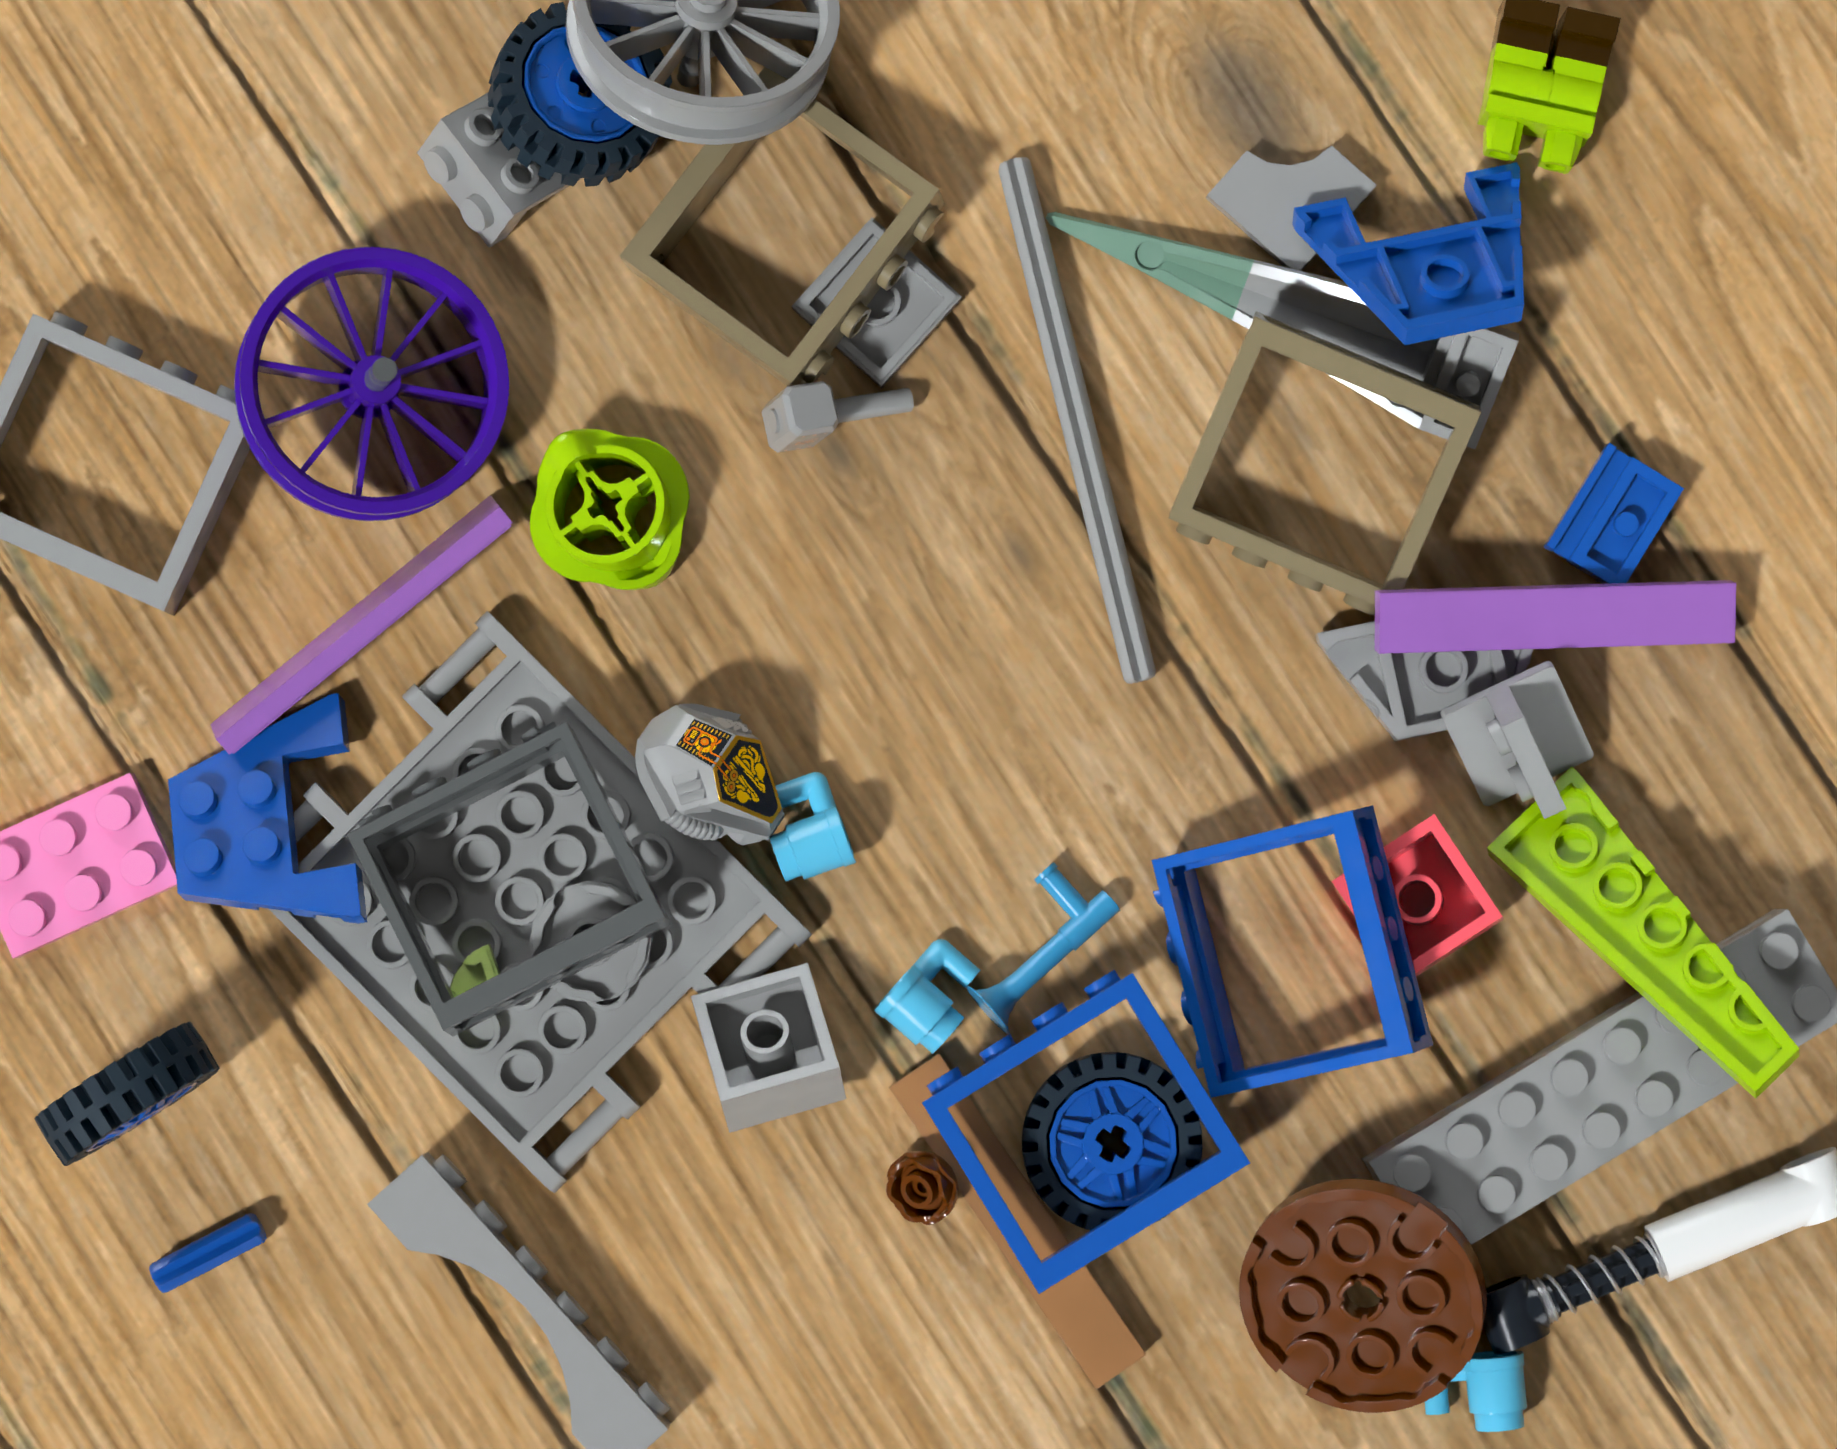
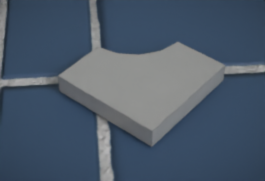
[1206,145,1376,271]

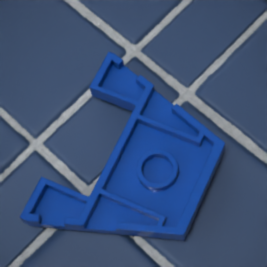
[1292,162,1524,345]
[168,693,367,924]

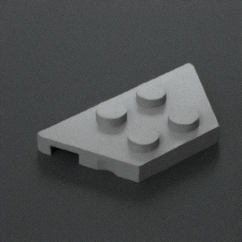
[1315,621,1533,741]

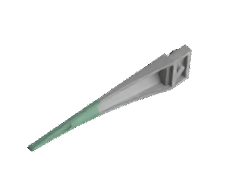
[1046,212,1519,449]

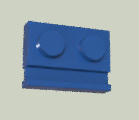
[1543,443,1684,584]

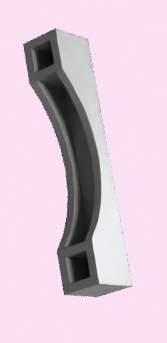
[367,1152,671,1449]

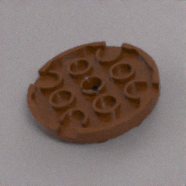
[1239,1179,1487,1413]

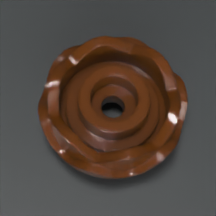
[886,1151,958,1225]

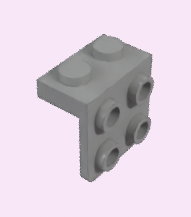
[417,93,582,248]

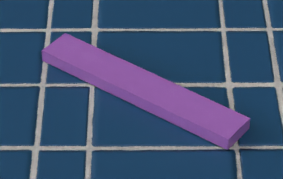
[210,495,513,755]
[1375,580,1736,654]

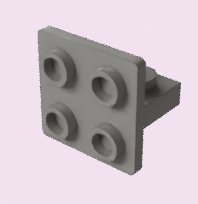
[1441,661,1594,819]

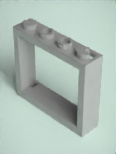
[0,311,250,616]

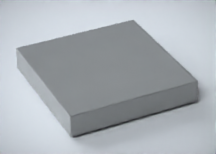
[792,217,962,388]

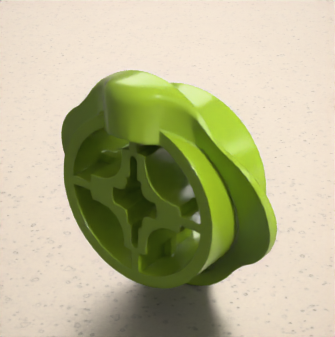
[530,429,690,590]

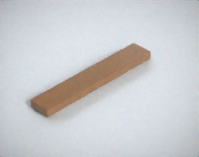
[889,1053,1146,1390]

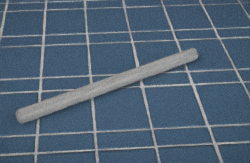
[999,157,1156,684]

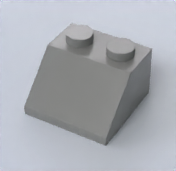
[691,963,846,1133]

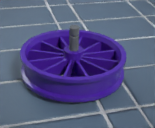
[234,247,509,521]

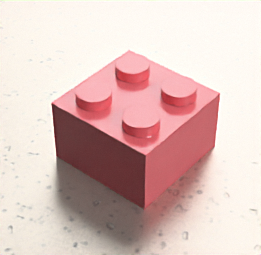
[1332,814,1504,977]

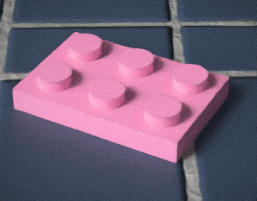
[0,773,177,958]

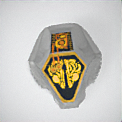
[635,703,784,845]

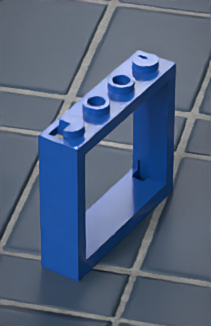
[1152,805,1433,1098]
[922,970,1250,1294]

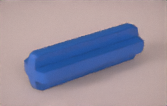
[149,1213,267,1293]

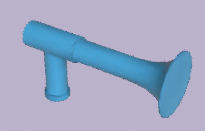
[967,862,1120,1034]

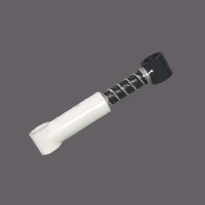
[1483,1147,1837,1354]

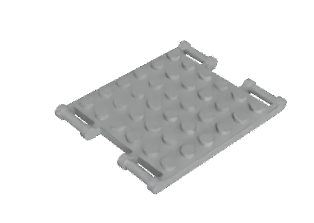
[269,611,812,1193]

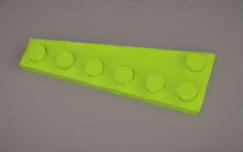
[1487,766,1800,1099]

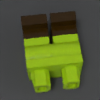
[1477,0,1621,174]

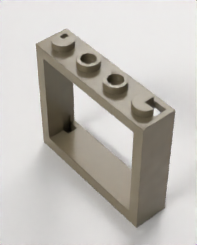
[620,67,945,386]
[1168,311,1481,615]

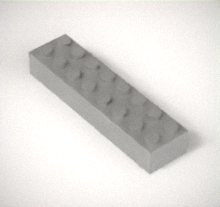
[1361,909,1837,1245]

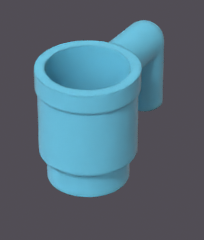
[770,772,856,881]
[874,939,980,1054]
[1424,1350,1527,1432]

